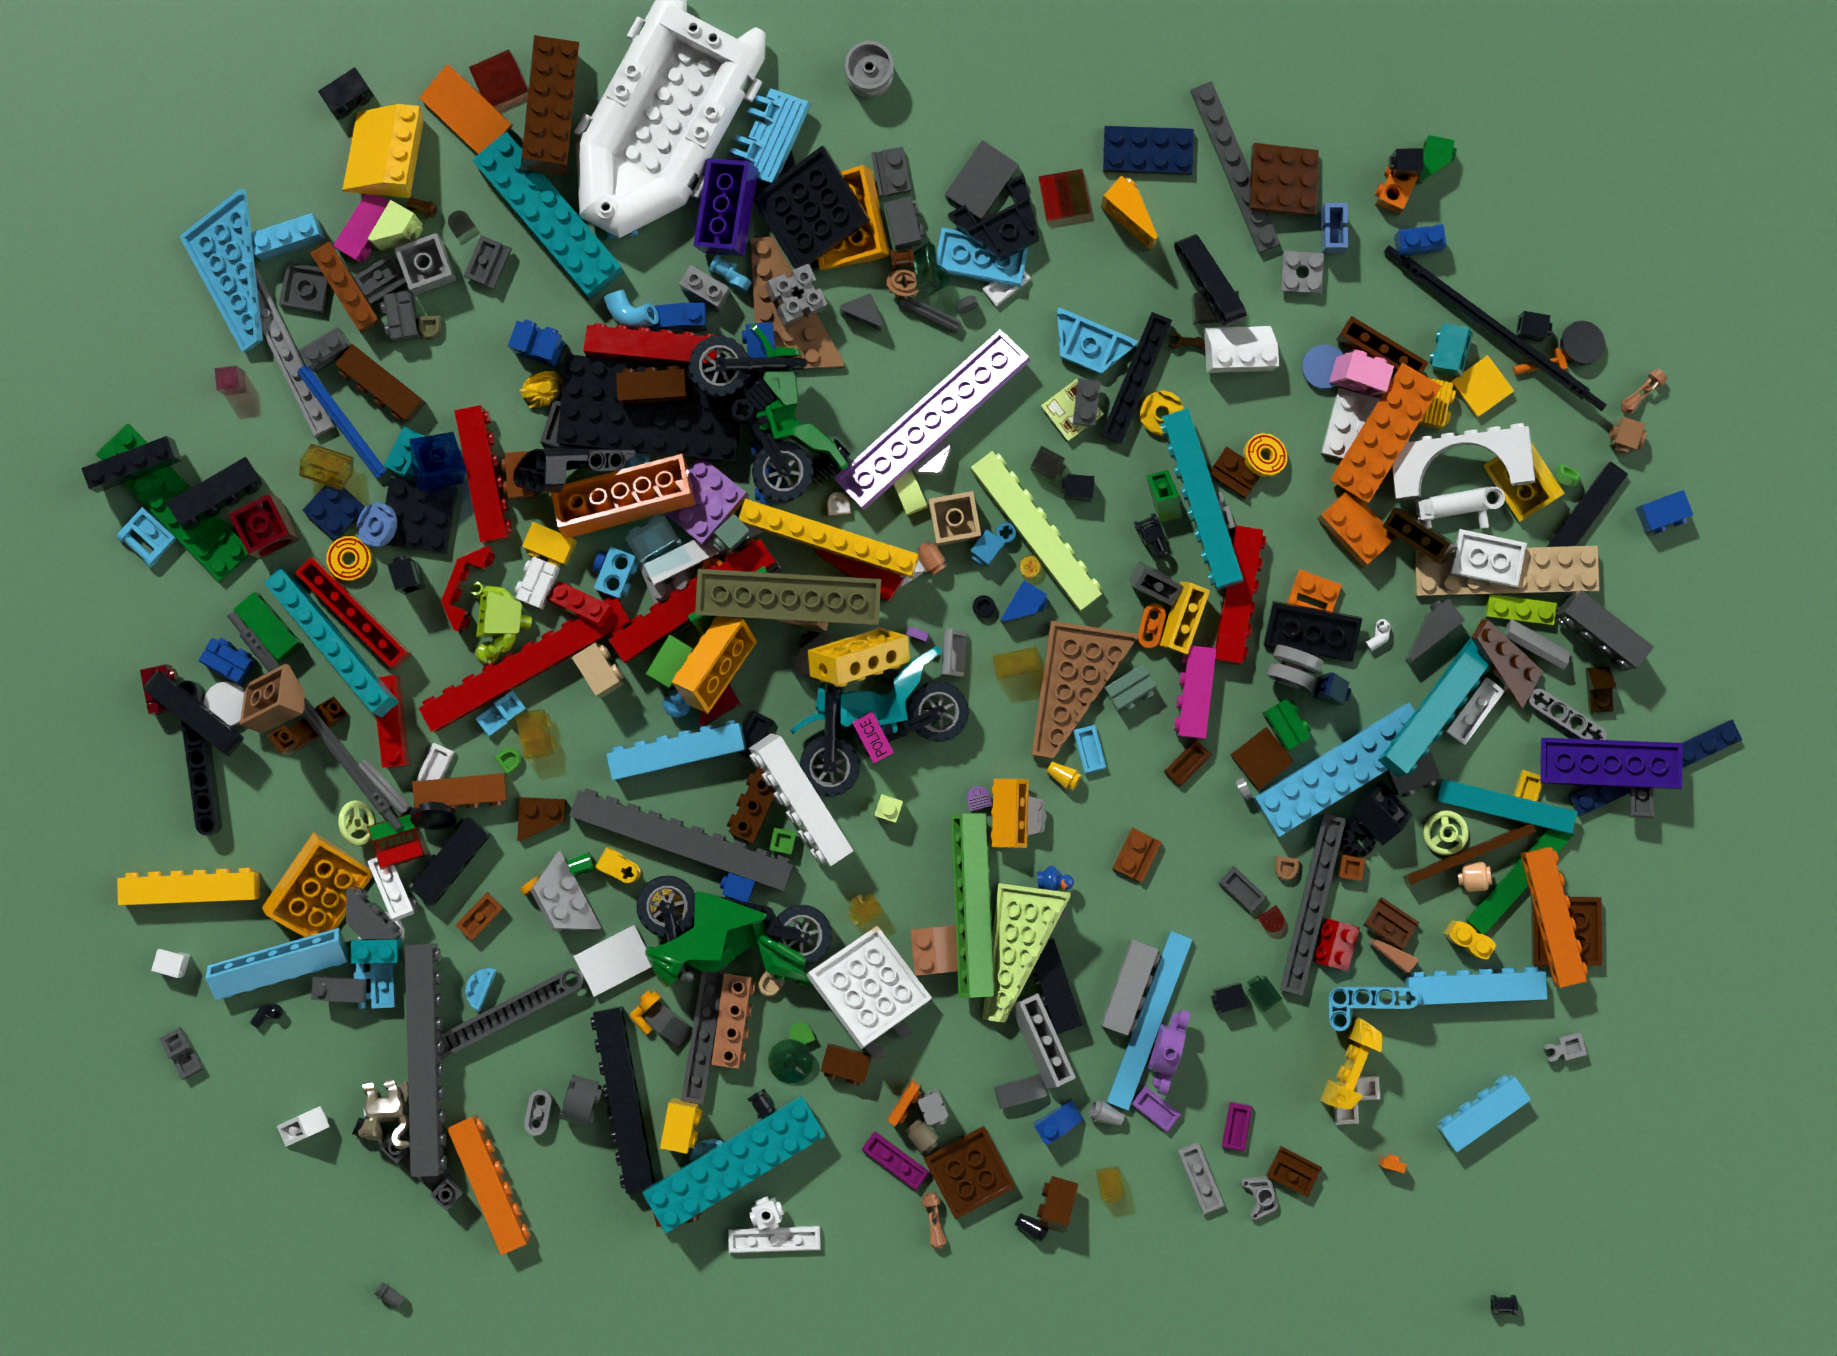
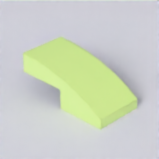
[893,468,928,516]

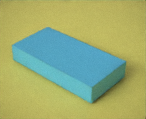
[1073,725,1106,774]

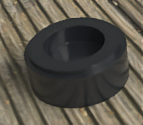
[972,595,995,618]

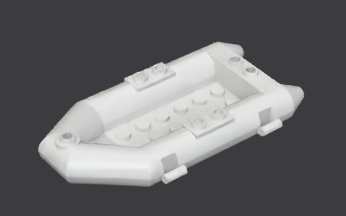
[574,0,766,238]

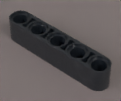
[1174,234,1247,327]
[143,670,245,757]

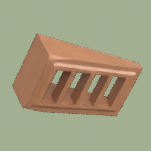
[1369,939,1419,973]

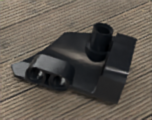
[513,449,637,493]

